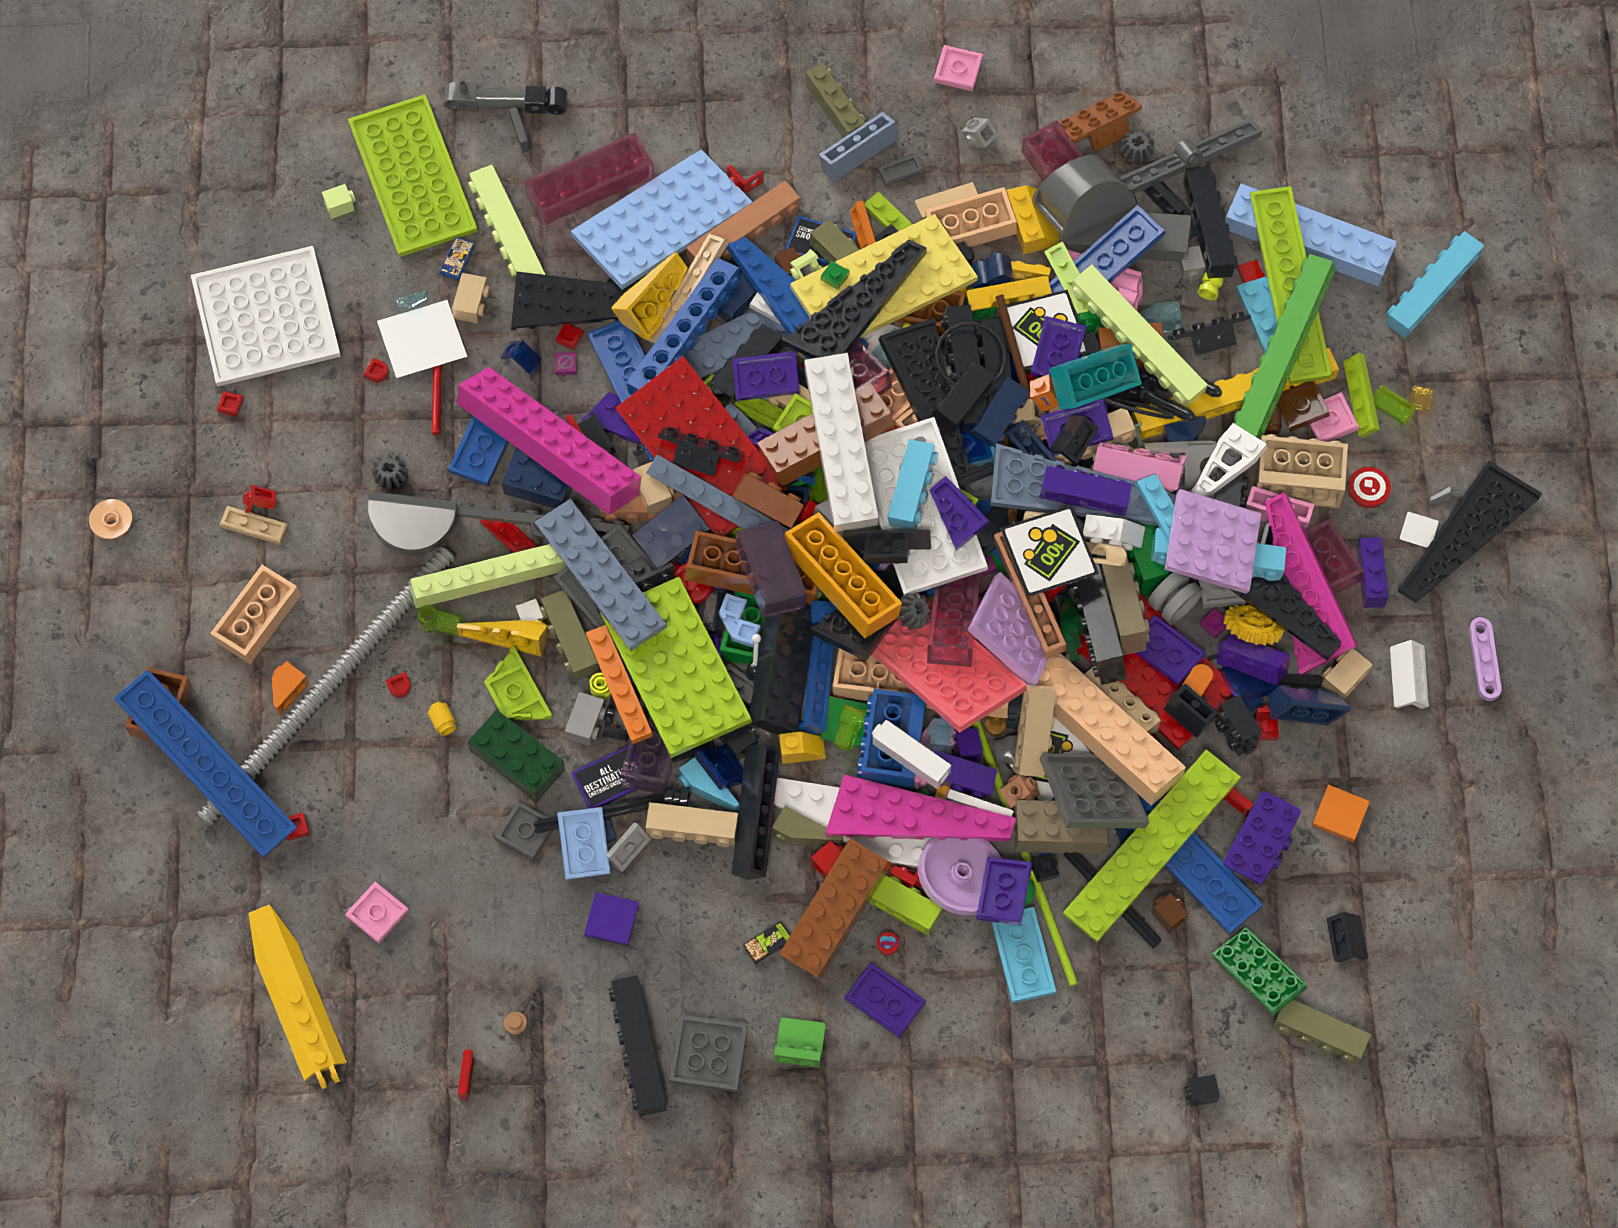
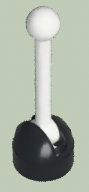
[746,634,761,681]

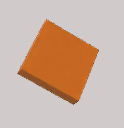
[1312,785,1370,843]

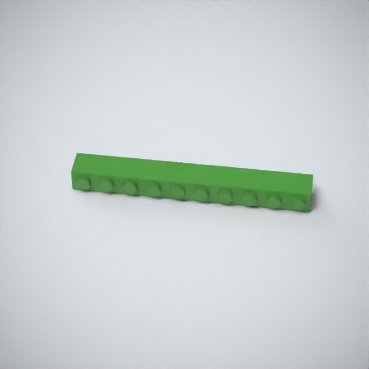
[1234,254,1336,440]

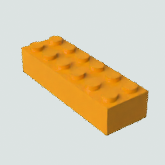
[782,512,902,638]

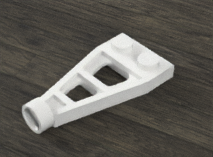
[1190,423,1268,498]

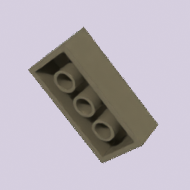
[1101,558,1150,655]
[1013,800,1108,854]

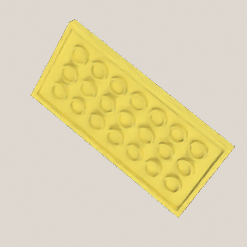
[790,214,978,338]

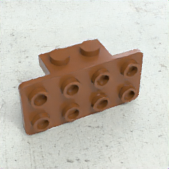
[1055,92,1142,152]

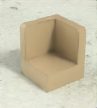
[1013,399,1042,425]

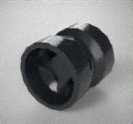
[664,786,690,807]

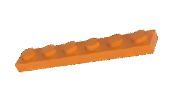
[586,625,653,744]

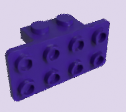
[1223,791,1301,884]

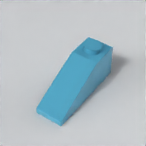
[678,754,739,813]

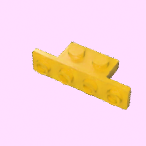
[966,276,1052,311]

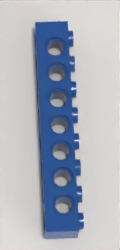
[626,258,741,395]

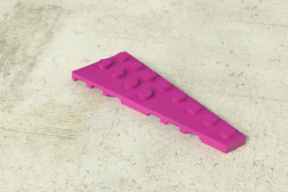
[1265,492,1358,675]
[825,775,1016,842]

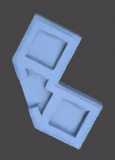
[719,593,761,647]

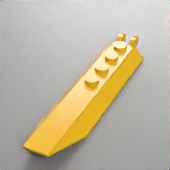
[248,904,347,1089]

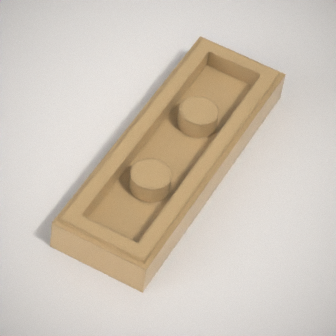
[915,182,978,220]
[220,506,288,545]

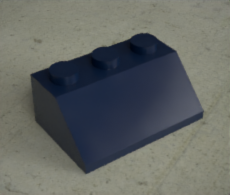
[1268,685,1351,726]

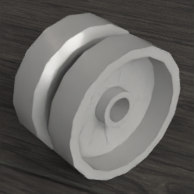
[1148,572,1203,625]

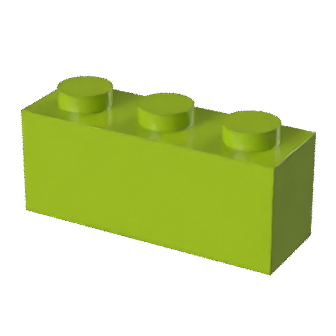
[870,875,943,936]

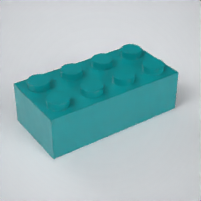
[1049,343,1142,410]

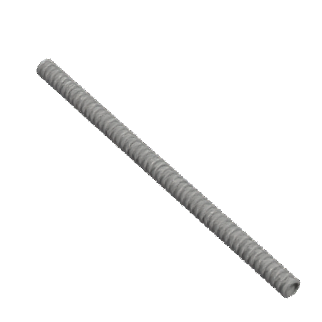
[197,547,455,826]

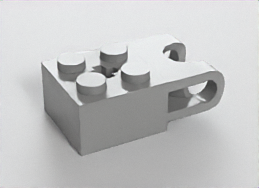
[1143,441,1217,490]

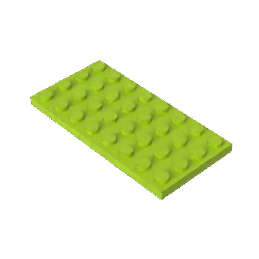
[348,94,478,258]
[600,577,752,758]

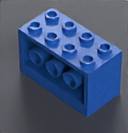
[857,689,926,792]

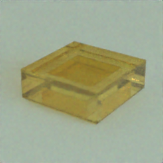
[1408,385,1434,412]

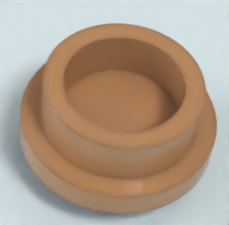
[504,1012,527,1035]

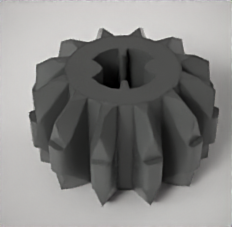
[1120,129,1155,164]
[371,453,408,491]
[896,592,933,630]

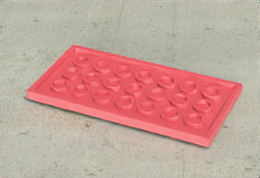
[872,592,1027,733]

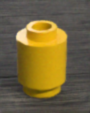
[427,702,457,736]

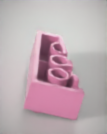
[1093,442,1187,492]

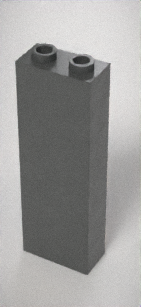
[1059,213,1192,262]

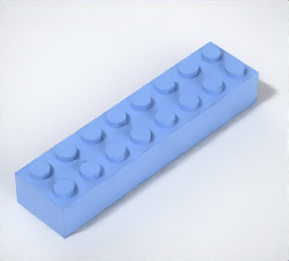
[1225,184,1397,287]

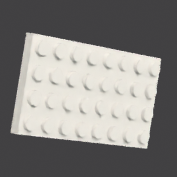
[864,417,988,595]

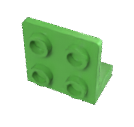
[774,1017,826,1068]

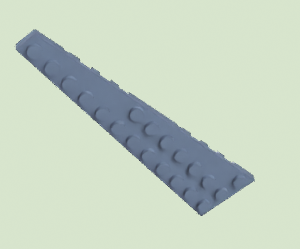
[990,444,1176,526]

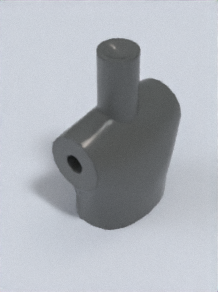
[993,735,1017,764]

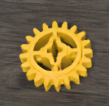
[1223,603,1284,646]

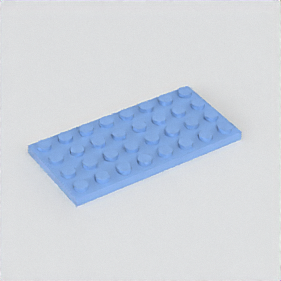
[571,150,752,290]

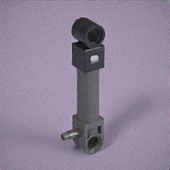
[444,81,567,115]

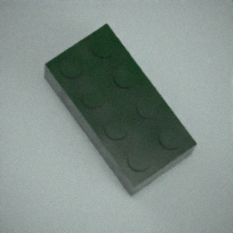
[467,709,565,803]

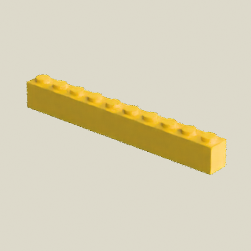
[1131,348,1339,440]

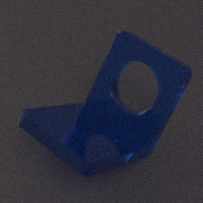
[500,340,541,374]

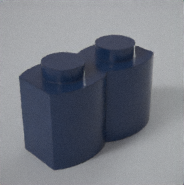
[971,252,1013,289]

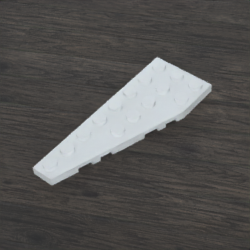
[774,778,932,868]

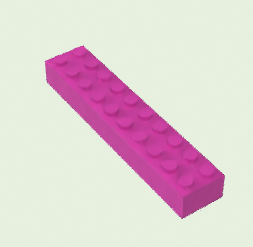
[457,367,641,515]

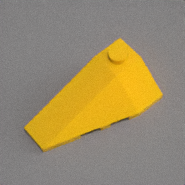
[611,252,688,340]
[457,620,549,657]

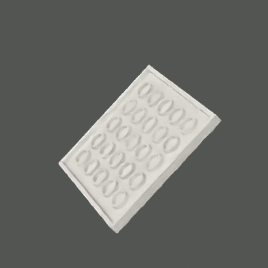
[191,246,341,387]

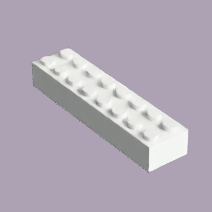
[804,353,878,532]

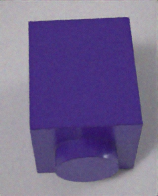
[955,727,982,762]

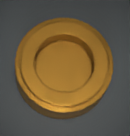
[984,716,1007,737]

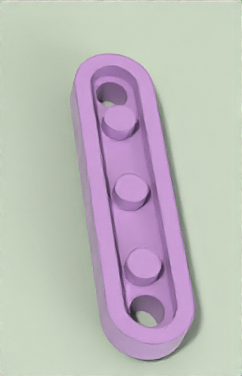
[1469,617,1502,701]

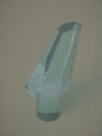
[396,291,428,309]

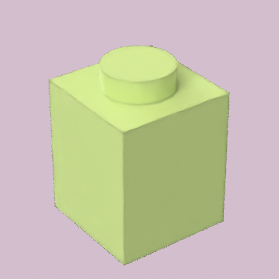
[322,184,356,219]

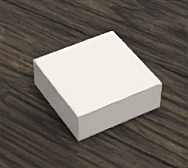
[516,599,544,622]

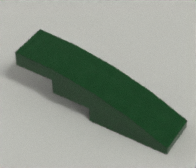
[1060,597,1084,662]

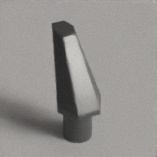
[1428,486,1462,505]

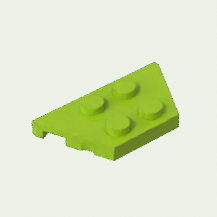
[484,646,553,721]

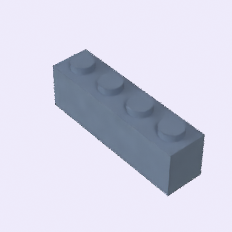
[819,112,899,182]

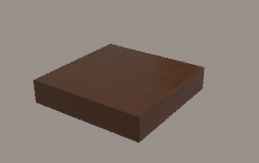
[1277,381,1330,432]

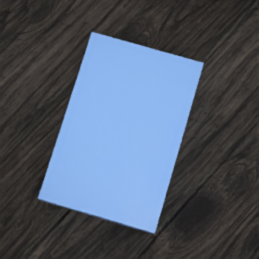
[557,807,610,880]

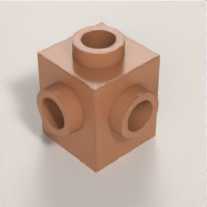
[1000,774,1040,809]

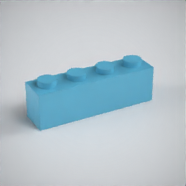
[887,439,938,530]

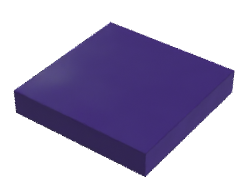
[584,892,639,946]

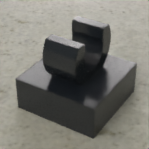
[1030,855,1060,883]

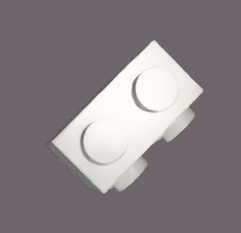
[1083,514,1145,551]

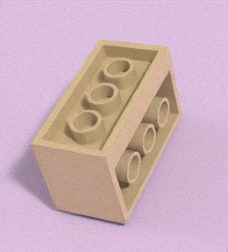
[1255,434,1348,508]

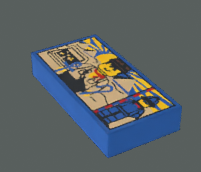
[439,237,475,281]

